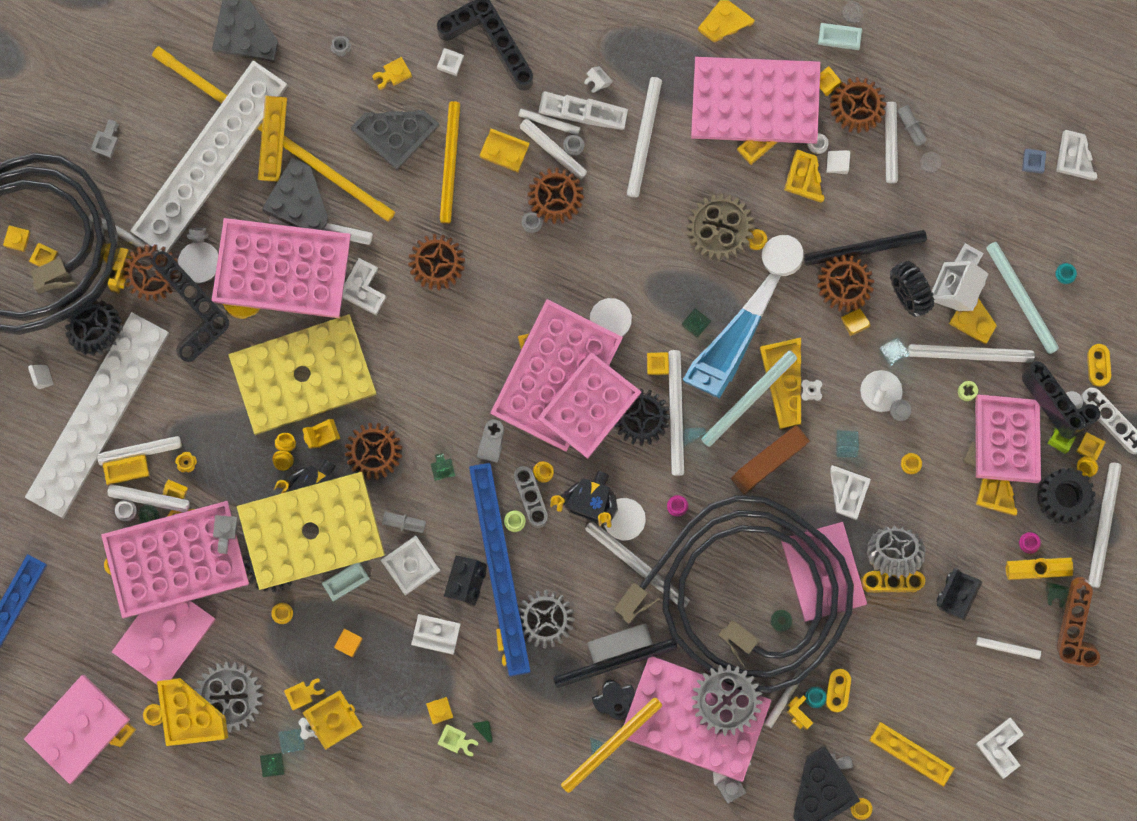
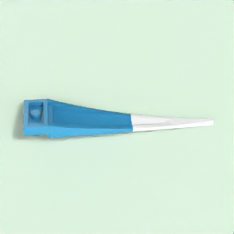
[683,273,781,399]

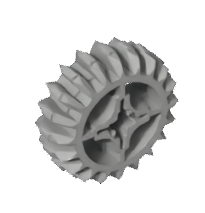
[867,525,926,578]
[518,590,575,649]

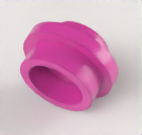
[667,495,688,517]
[1019,532,1041,554]

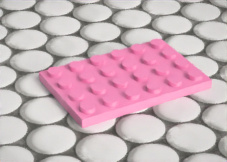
[691,57,820,144]
[212,218,351,318]
[490,299,623,452]
[101,501,250,619]
[624,657,771,782]

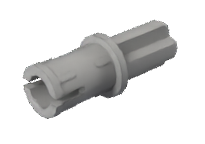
[897,105,926,146]
[382,511,426,533]

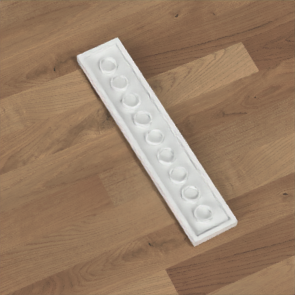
[131,61,288,253]
[25,312,169,519]

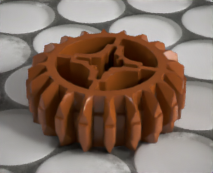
[830,77,887,134]
[527,168,584,224]
[408,234,465,291]
[123,244,180,301]
[817,255,874,312]
[345,423,403,480]

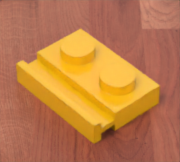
[479,128,530,173]

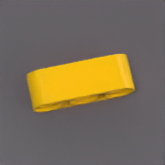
[861,571,925,592]

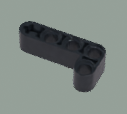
[1022,361,1101,439]

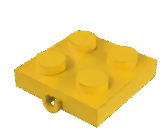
[303,690,363,750]

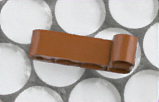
[730,425,810,495]
[1057,577,1100,667]

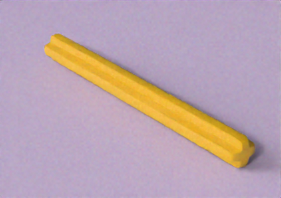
[440,101,460,224]
[561,698,662,793]

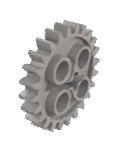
[194,662,265,732]
[692,665,762,736]

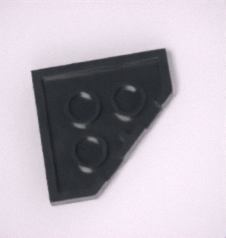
[793,745,860,821]

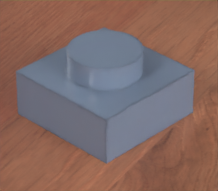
[1022,149,1046,174]

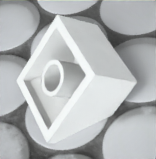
[932,261,988,311]

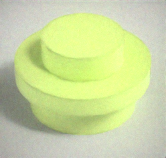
[504,511,526,532]

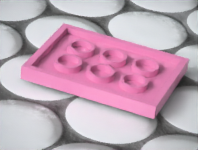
[538,352,641,459]
[975,395,1041,483]
[781,522,867,622]
[112,601,216,684]
[24,675,130,784]

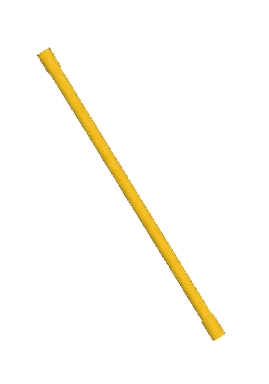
[152,46,395,222]

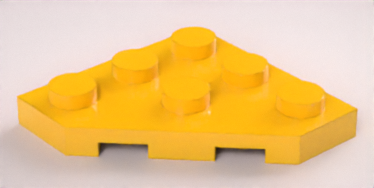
[157,678,228,746]

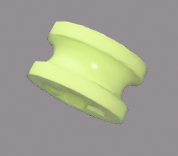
[958,381,978,401]

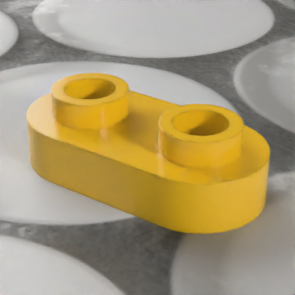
[1087,344,1111,387]
[826,669,851,712]

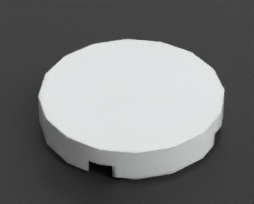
[762,235,804,276]
[178,242,219,284]
[590,298,632,337]
[604,498,646,541]

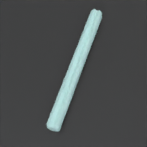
[987,242,1059,354]
[701,351,797,447]

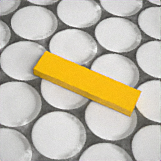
[258,95,287,182]
[869,722,955,787]

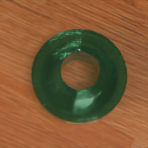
[138,504,160,523]
[770,610,792,632]

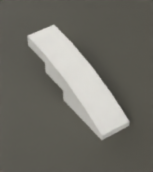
[538,92,628,130]

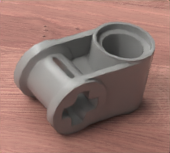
[477,420,504,463]

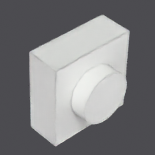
[437,48,464,76]
[955,243,984,265]

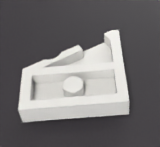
[1056,130,1097,181]
[830,465,871,520]

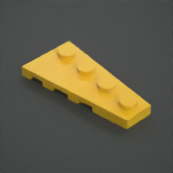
[759,338,801,430]

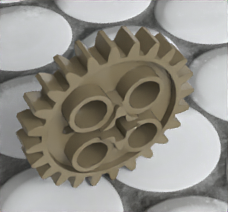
[686,193,755,262]

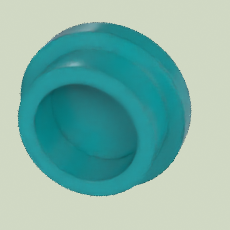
[1055,263,1077,284]
[805,686,826,708]

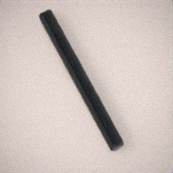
[804,230,927,266]
[553,638,677,688]

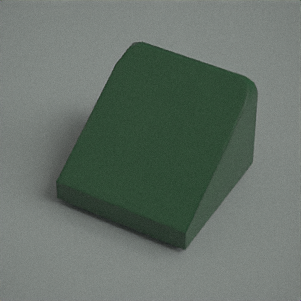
[472,721,493,743]

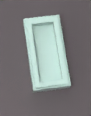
[818,23,862,50]
[322,563,370,602]

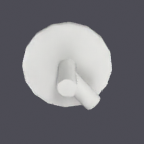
[860,370,903,412]

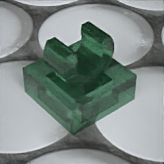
[681,308,711,338]
[431,453,455,481]
[1045,582,1069,608]
[260,753,285,778]

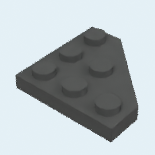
[212,0,278,62]
[351,110,440,171]
[262,158,328,230]

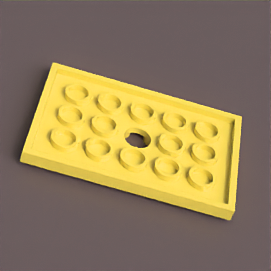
[228,314,377,435]
[237,472,385,590]

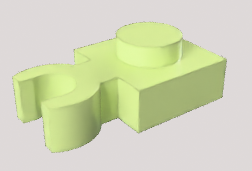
[438,724,479,756]

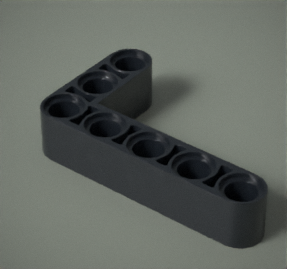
[437,0,533,91]
[150,250,229,362]

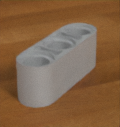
[514,466,548,528]
[587,624,653,664]

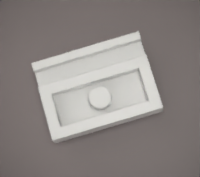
[411,614,461,655]

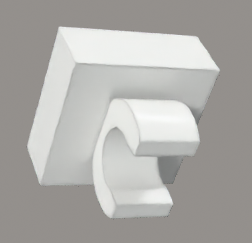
[584,66,613,93]

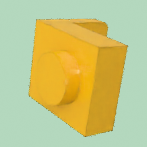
[303,419,340,449]
[787,695,813,730]

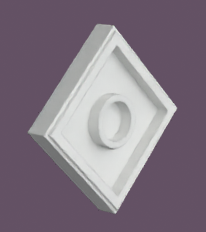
[381,536,440,596]

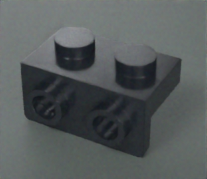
[444,555,487,606]
[937,568,983,621]

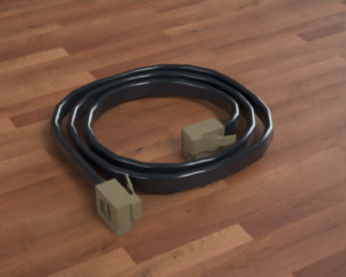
[0,153,120,335]
[614,495,854,693]

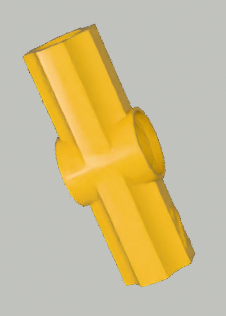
[1005,557,1074,580]

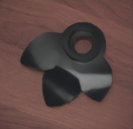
[592,679,635,720]

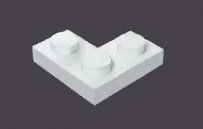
[342,258,387,316]
[976,718,1024,779]

